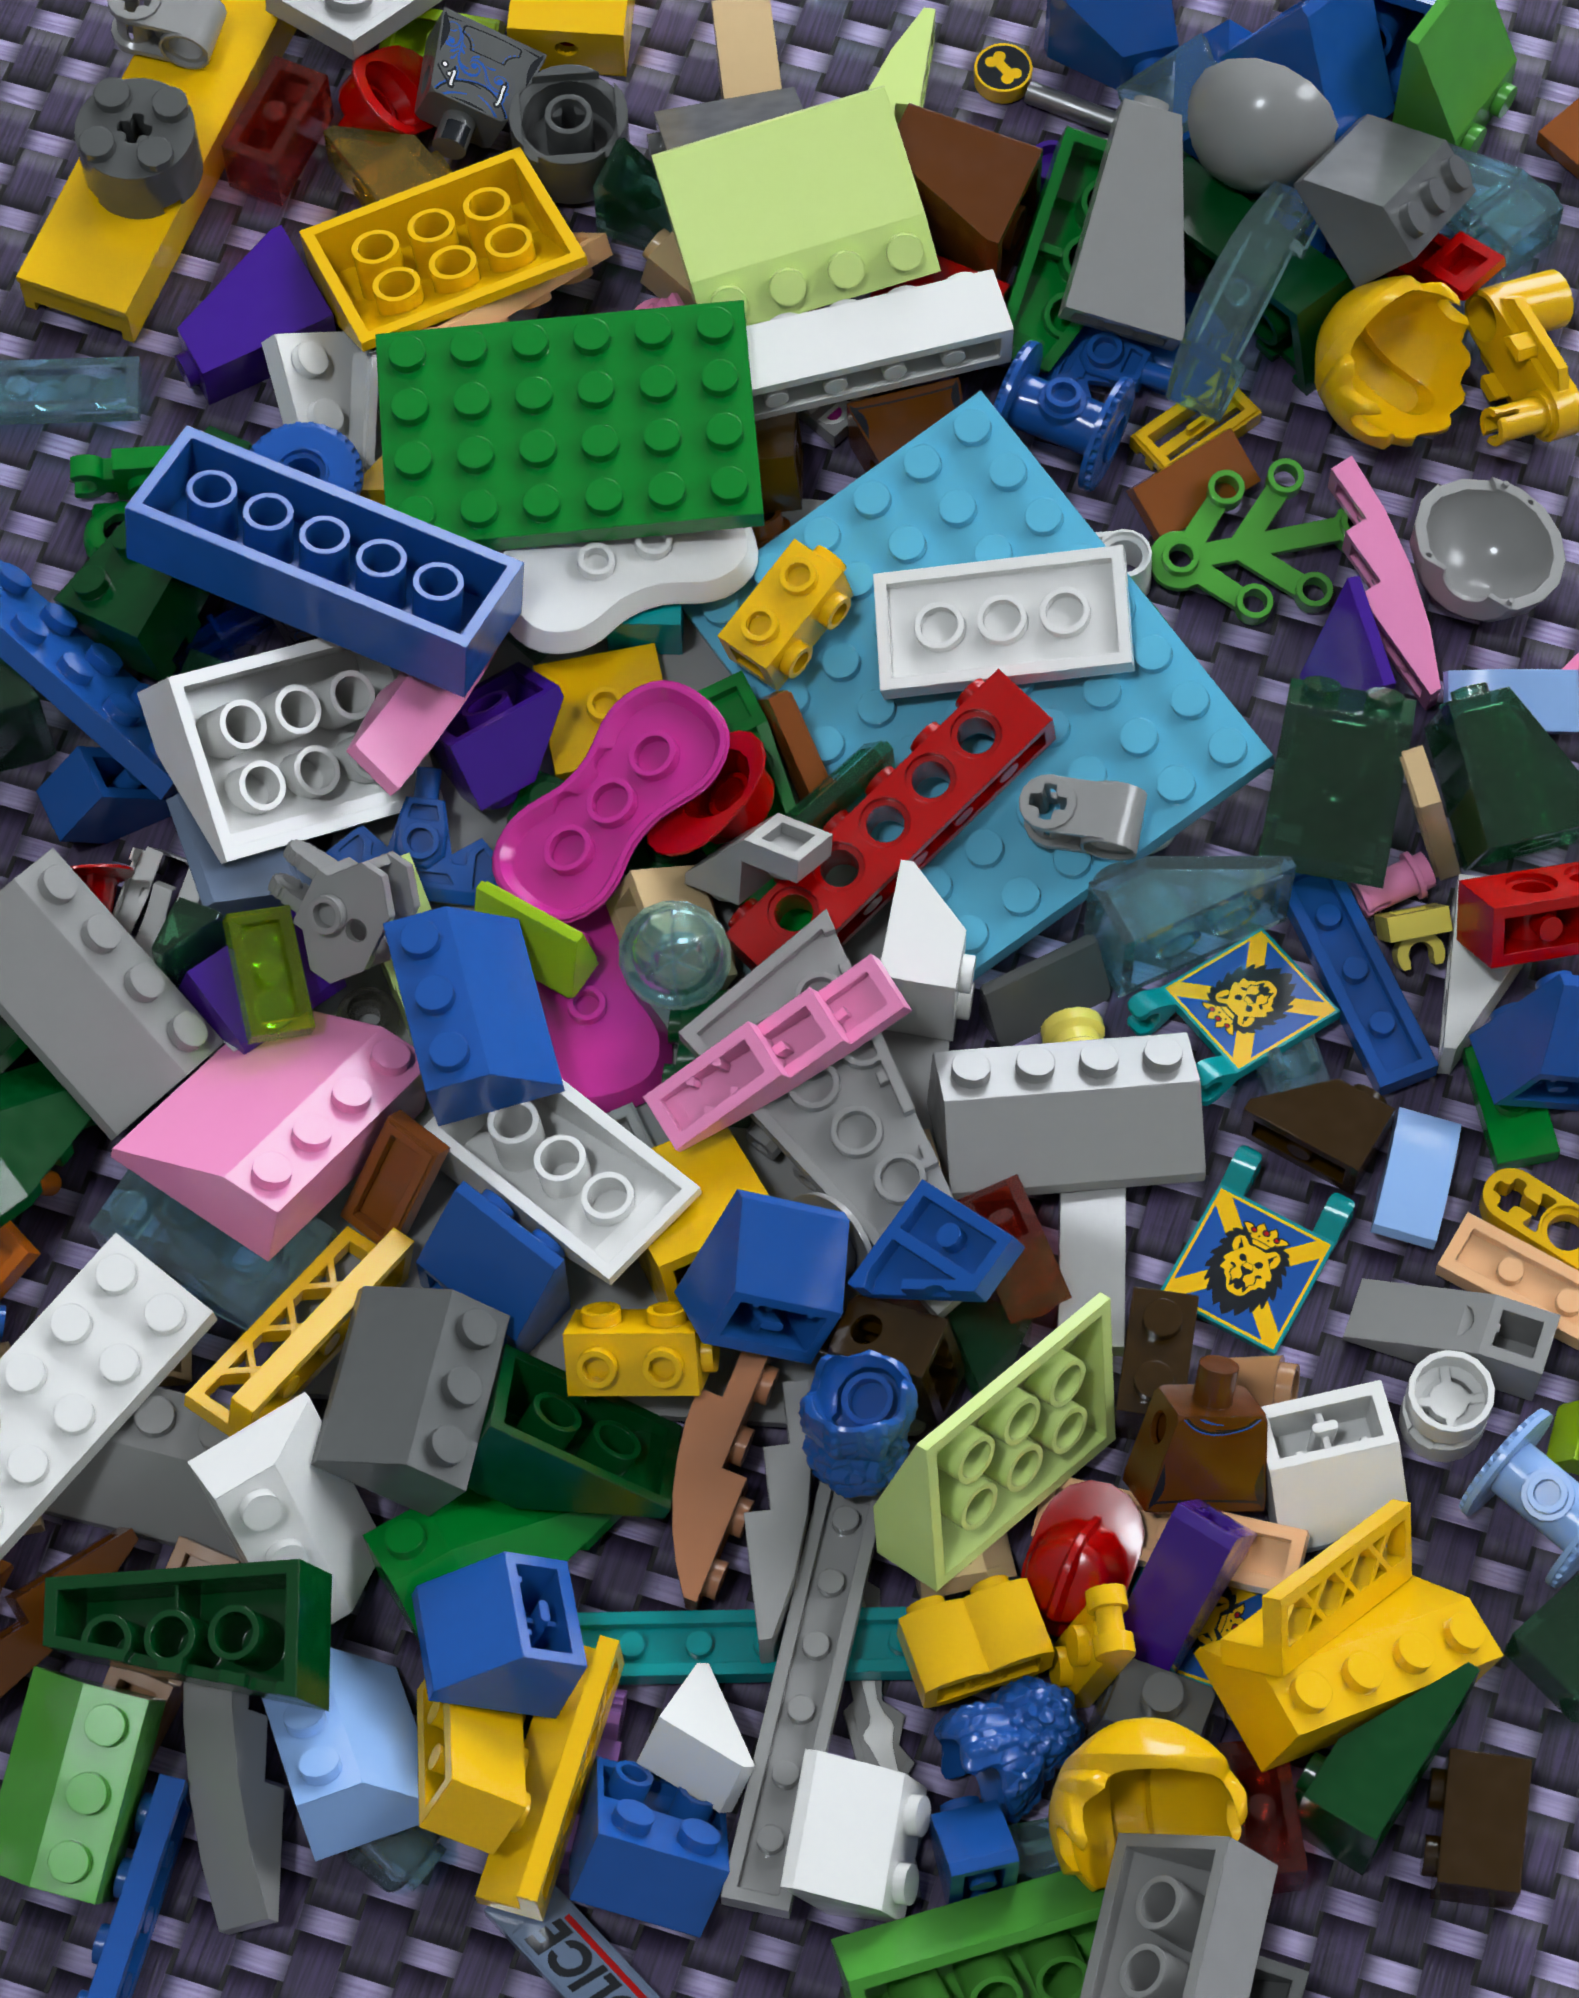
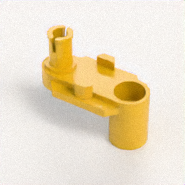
[1465,269,1579,446]

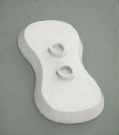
[498,527,758,654]

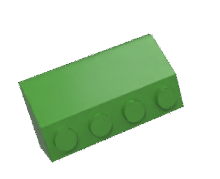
[831,1871,1105,1998]

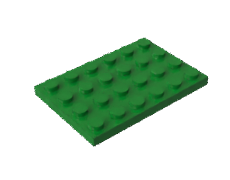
[375,300,765,551]

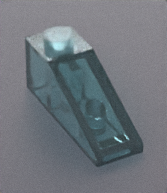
[1446,143,1564,279]

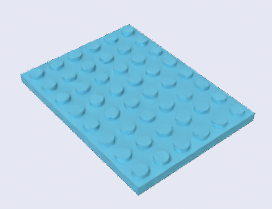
[682,391,1275,981]

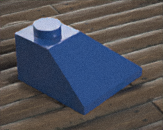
[1044,0,1179,91]

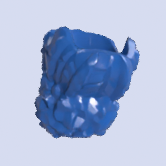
[798,1350,919,1499]
[934,1675,1085,1824]

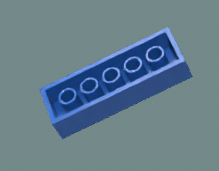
[125,425,524,697]

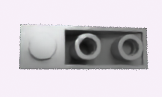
[1342,1278,1561,1401]

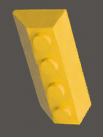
[1193,1575,1504,1772]

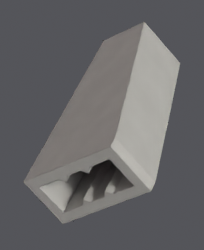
[1058,95,1185,352]

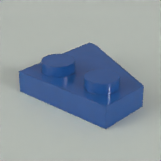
[847,1179,1026,1302]

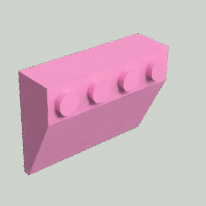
[111,1010,427,1262]

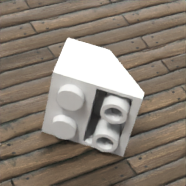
[1261,1380,1408,1553]

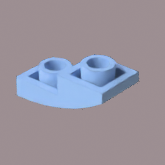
[1443,669,1579,735]
[1370,1107,1462,1250]

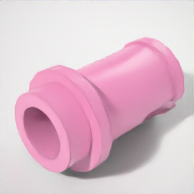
[1351,851,1436,918]

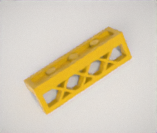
[184,1226,415,1437]
[1220,1499,1412,1678]
[475,1635,625,1922]

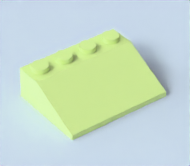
[651,85,941,326]
[873,1292,1116,1592]

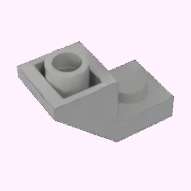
[685,813,833,905]

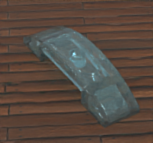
[1166,181,1319,422]

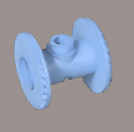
[1459,1408,1579,1589]

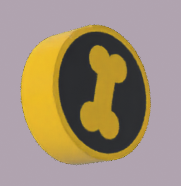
[974,43,1033,104]

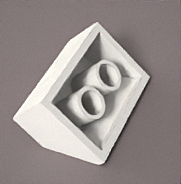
[188,1392,376,1625]

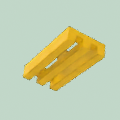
[1129,372,1262,471]

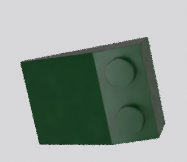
[467,1344,682,1518]
[1289,1662,1480,1876]

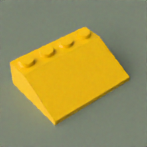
[299,147,588,352]

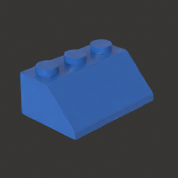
[383,906,565,1127]

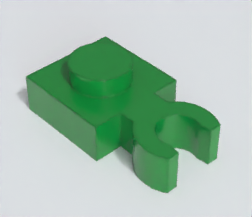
[70,445,171,501]

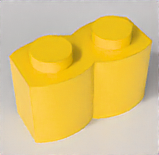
[897,1575,1055,1709]

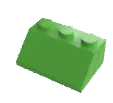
[0,1666,166,1904]

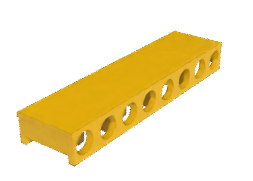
[16,0,297,343]

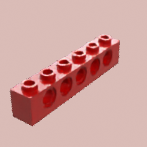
[725,669,1056,971]
[1456,861,1579,969]

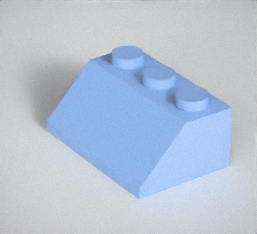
[262,1647,419,1862]

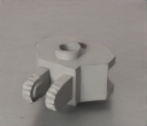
[268,839,420,984]

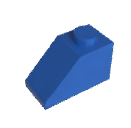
[36,746,180,844]
[929,1796,1020,1905]

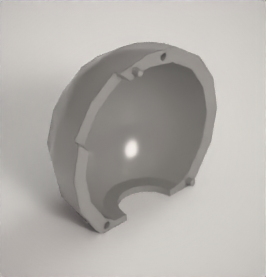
[1188,58,1339,195]
[1409,477,1566,622]

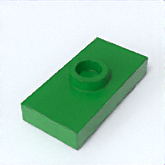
[1461,1046,1560,1172]

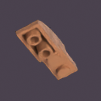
[672,1351,780,1610]

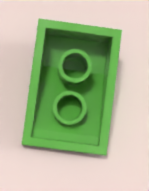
[1392,0,1518,160]

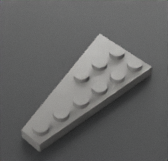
[678,909,963,1318]

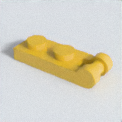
[1049,1583,1136,1708]

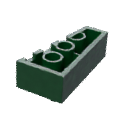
[1183,156,1354,396]
[53,426,252,681]
[43,1559,332,1711]

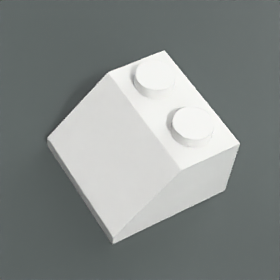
[881,860,976,1041]
[780,1749,931,1922]

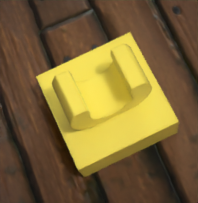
[1374,903,1453,971]

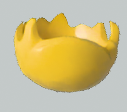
[1315,275,1471,450]
[1048,1717,1248,1892]

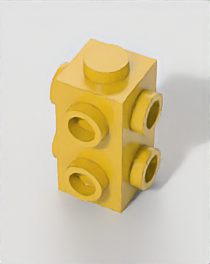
[717,538,854,691]
[563,1301,720,1396]

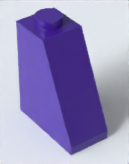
[174,225,336,405]
[1123,1499,1257,1674]

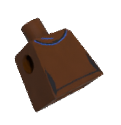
[847,377,963,472]
[1123,1355,1268,1512]

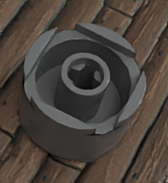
[509,64,631,204]
[74,77,203,219]

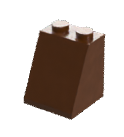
[897,103,1043,283]

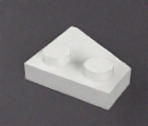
[261,331,362,439]

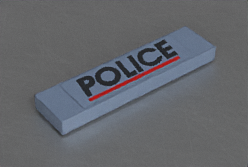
[484,1885,660,1998]

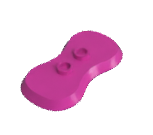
[492,680,730,923]
[535,879,673,1113]

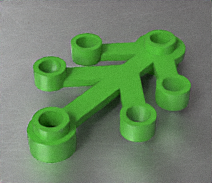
[1151,458,1350,625]

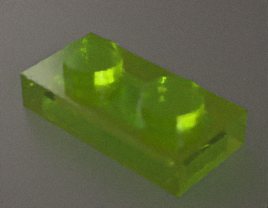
[222,905,316,1044]

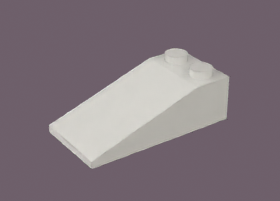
[424,1079,702,1285]

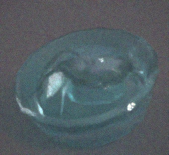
[619,901,731,1010]

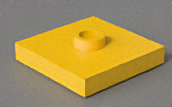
[533,643,663,780]

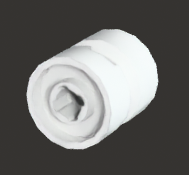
[1399,1350,1495,1463]

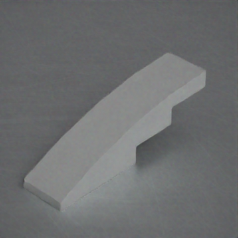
[1057,1187,1126,1356]
[744,1379,814,1663]
[183,1682,284,1935]

